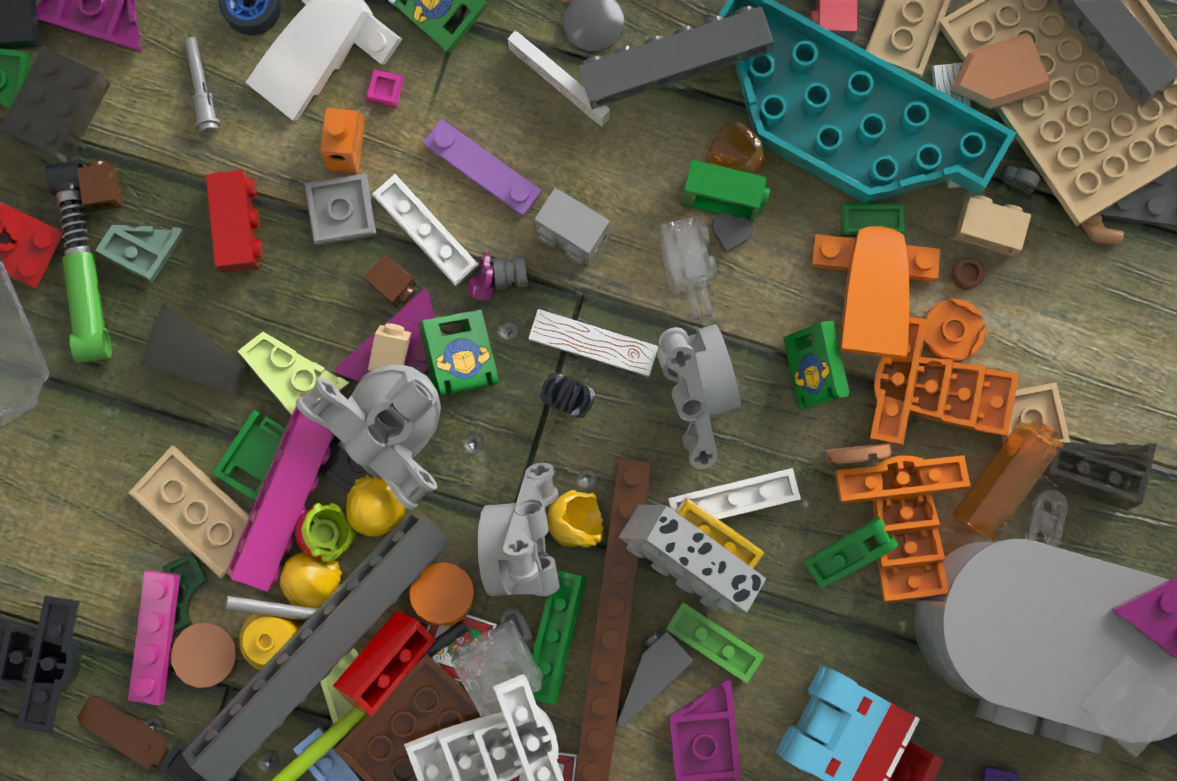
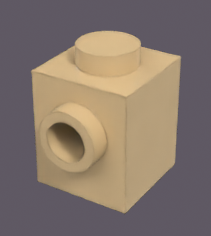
[368,324,411,371]

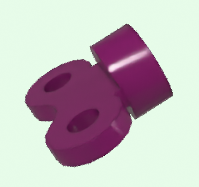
[467,252,494,300]

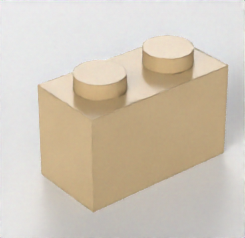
[953,196,1031,257]

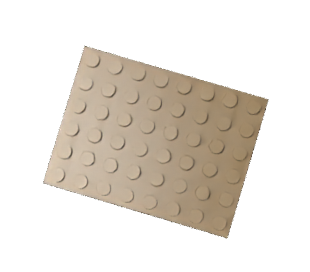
[939,0,1177,227]

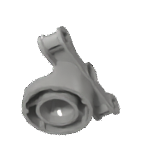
[657,324,741,469]
[296,364,441,510]
[478,463,560,596]

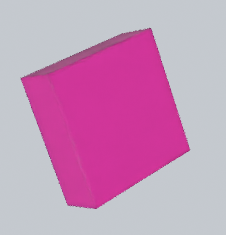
[366,69,405,108]

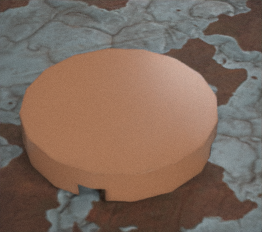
[825,443,891,464]
[171,623,237,688]

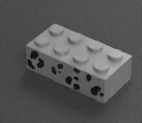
[619,505,766,614]

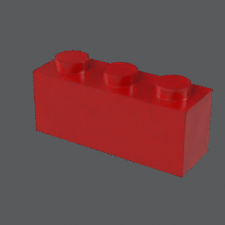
[206,170,263,273]
[333,611,436,717]

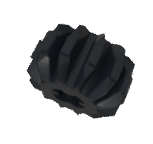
[540,372,595,418]

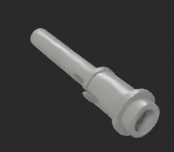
[184,37,220,135]

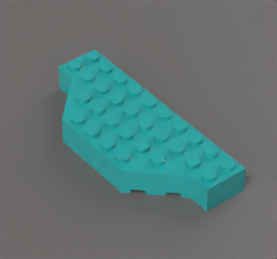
[718,0,1016,203]

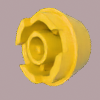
[239,613,301,670]

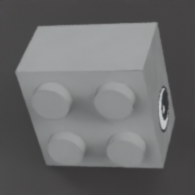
[534,187,610,266]

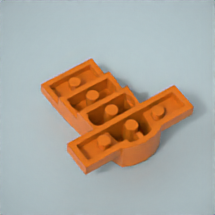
[811,226,940,359]
[870,316,1019,446]
[835,455,970,604]

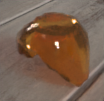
[706,122,765,174]

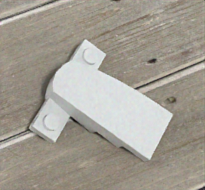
[245,0,402,121]
[404,674,564,781]

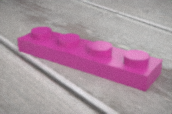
[128,570,180,705]

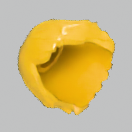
[346,475,406,537]
[547,490,604,548]
[279,552,343,609]

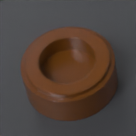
[951,257,985,290]

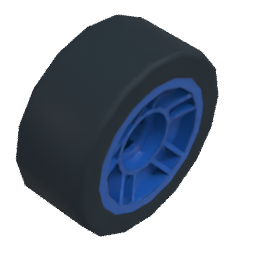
[218,0,281,36]

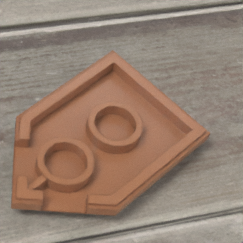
[950,33,1050,110]

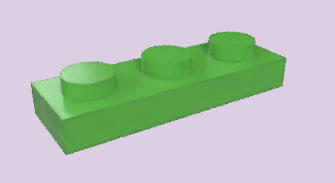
[665,602,765,683]

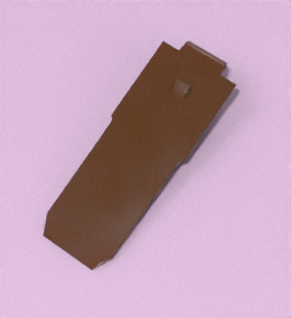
[77,696,169,771]

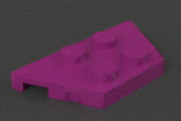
[36,0,142,53]
[334,288,436,382]
[1112,576,1177,658]
[669,679,741,781]

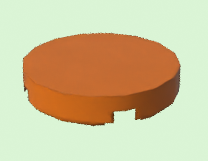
[923,299,986,362]
[409,562,474,626]

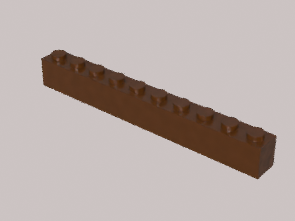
[574,458,651,781]

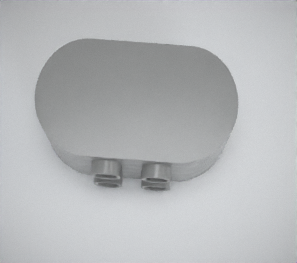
[914,539,1177,754]

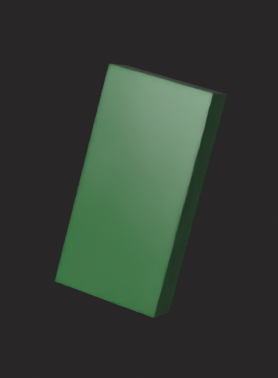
[841,203,906,236]

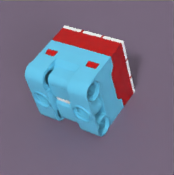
[775,665,920,781]

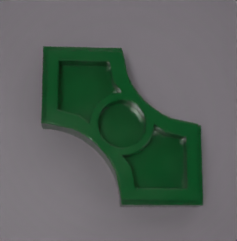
[163,552,208,633]

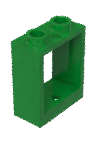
[681,160,770,222]

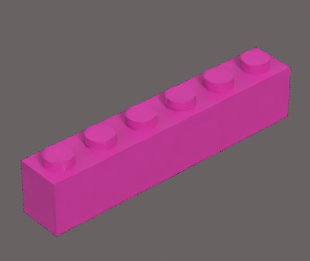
[226,393,333,591]

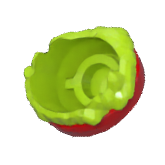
[296,503,356,562]

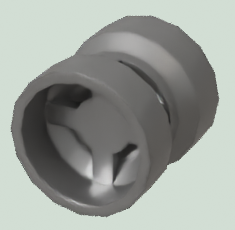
[493,255,528,290]

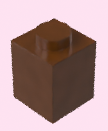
[77,161,123,212]
[364,254,417,307]

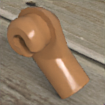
[1081,213,1124,246]

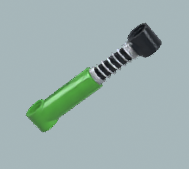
[46,160,112,364]

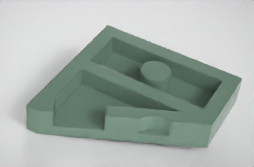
[95,225,184,284]

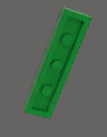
[527,570,587,705]

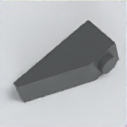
[617,630,694,728]

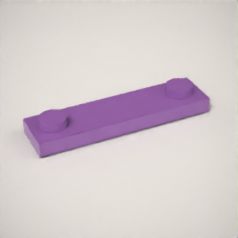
[423,119,542,218]

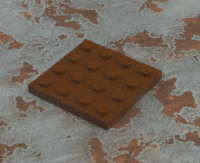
[333,652,492,781]

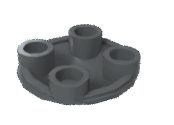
[564,0,624,54]

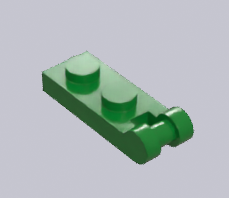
[803,517,898,589]

